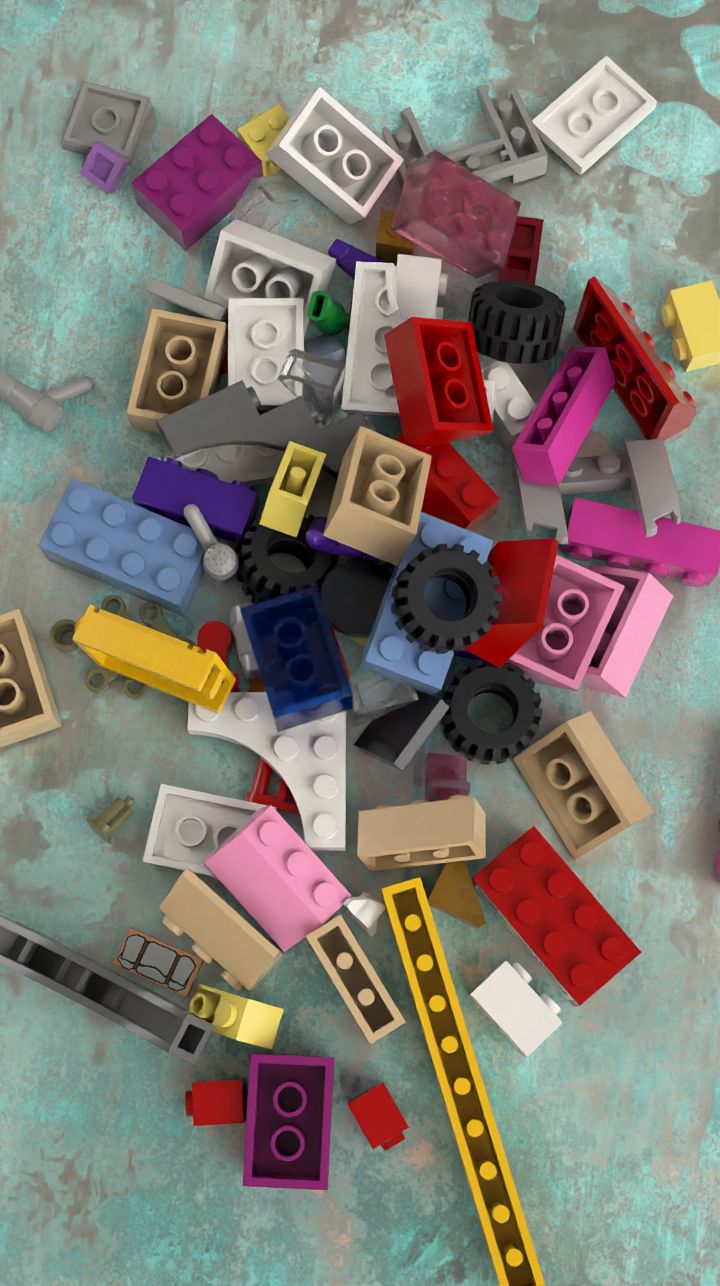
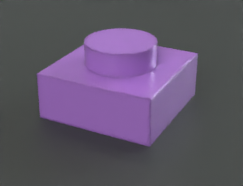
[80,141,130,193]

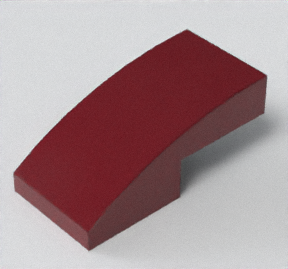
[498,215,544,285]

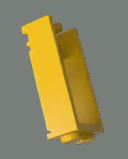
[72,604,236,714]

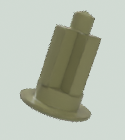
[86,796,135,844]

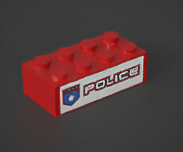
[471,826,642,1006]

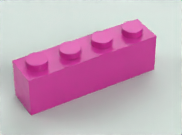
[512,346,615,486]
[561,497,720,587]

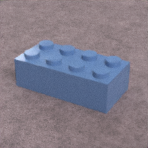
[38,478,206,617]
[358,512,494,695]

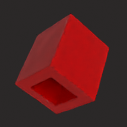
[185,1078,247,1126]
[348,1081,409,1151]

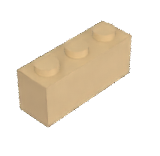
[357,795,486,872]
[306,914,406,1045]

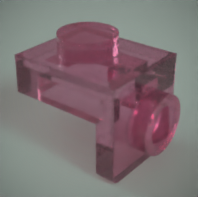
[425,753,471,802]

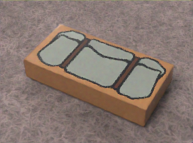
[113,927,204,997]

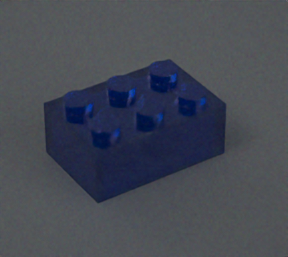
[240,585,354,732]

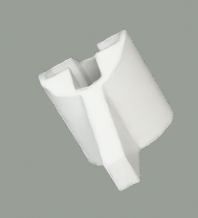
[343,892,386,937]

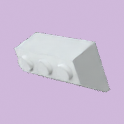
[204,219,336,337]

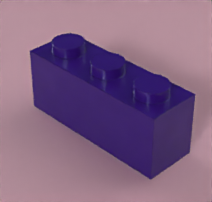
[132,456,260,545]

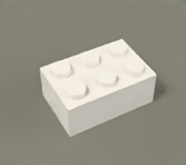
[265,86,404,225]

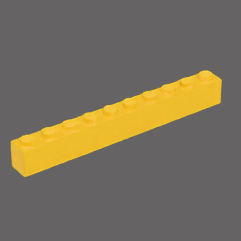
[381,877,545,1286]

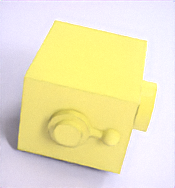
[237,104,290,180]

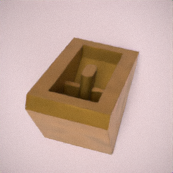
[428,861,487,929]

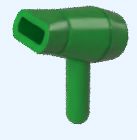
[307,291,351,335]

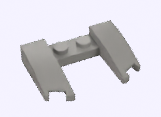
[382,85,548,214]
[512,438,681,544]

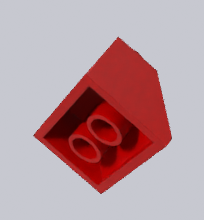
[384,317,494,446]
[395,433,500,532]
[464,538,559,668]

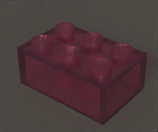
[391,150,521,279]

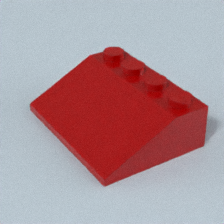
[573,276,697,441]

